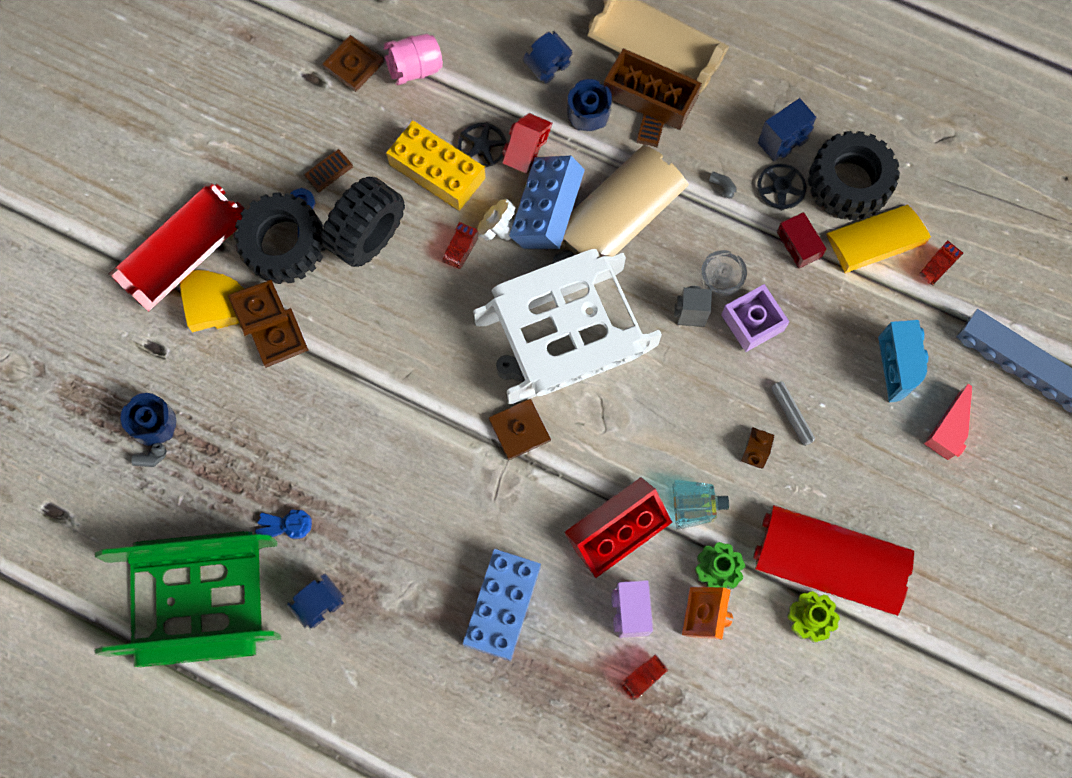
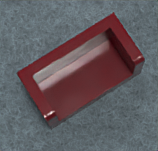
[776,212,827,269]

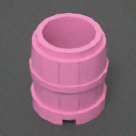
[384,33,442,85]

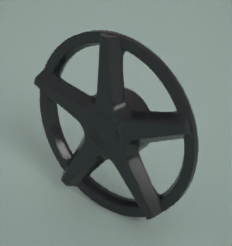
[458,122,507,168]
[757,164,807,211]

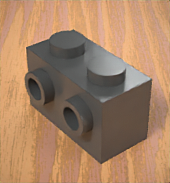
[674,286,712,327]

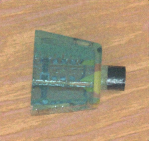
[672,480,729,530]

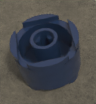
[523,31,573,84]
[567,79,612,131]
[120,393,176,446]
[286,573,344,629]

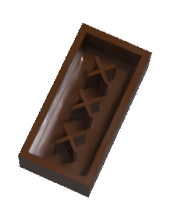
[604,48,702,131]

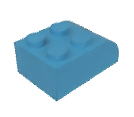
[878,320,928,403]

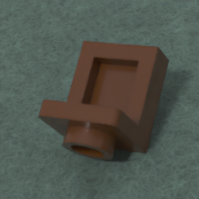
[741,427,775,469]

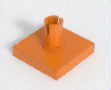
[682,587,733,640]

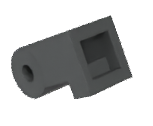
[496,355,525,382]

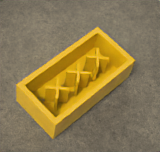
[386,121,486,211]

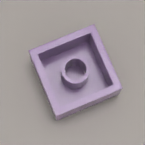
[721,284,789,352]
[611,581,653,638]

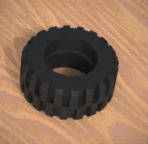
[808,131,900,220]
[322,177,405,267]
[234,192,326,284]

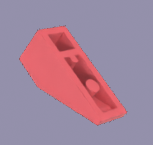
[924,384,972,460]

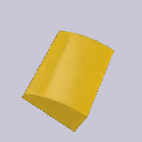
[826,204,931,273]

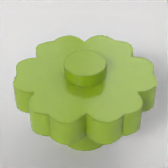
[788,591,840,643]

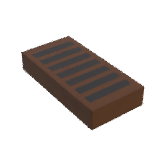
[637,114,664,148]
[304,149,353,193]

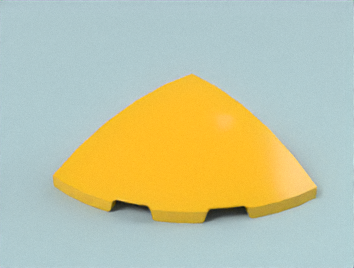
[180,270,244,333]

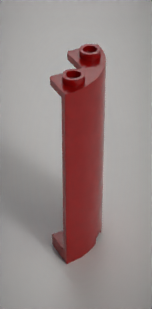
[108,183,245,312]
[753,505,914,616]

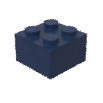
[757,98,817,161]

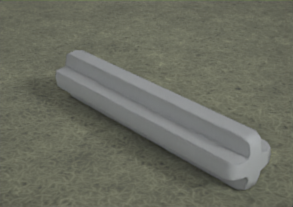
[771,381,815,446]

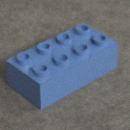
[509,155,585,249]
[463,549,541,662]

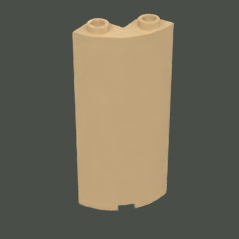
[588,0,729,94]
[560,145,689,257]

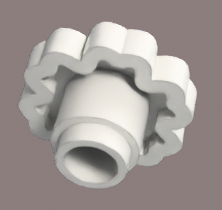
[477,199,515,241]

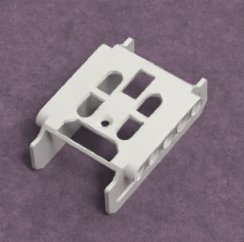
[473,249,662,404]

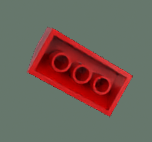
[564,477,673,578]

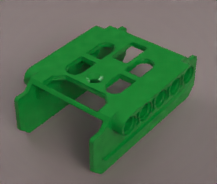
[95,531,281,667]

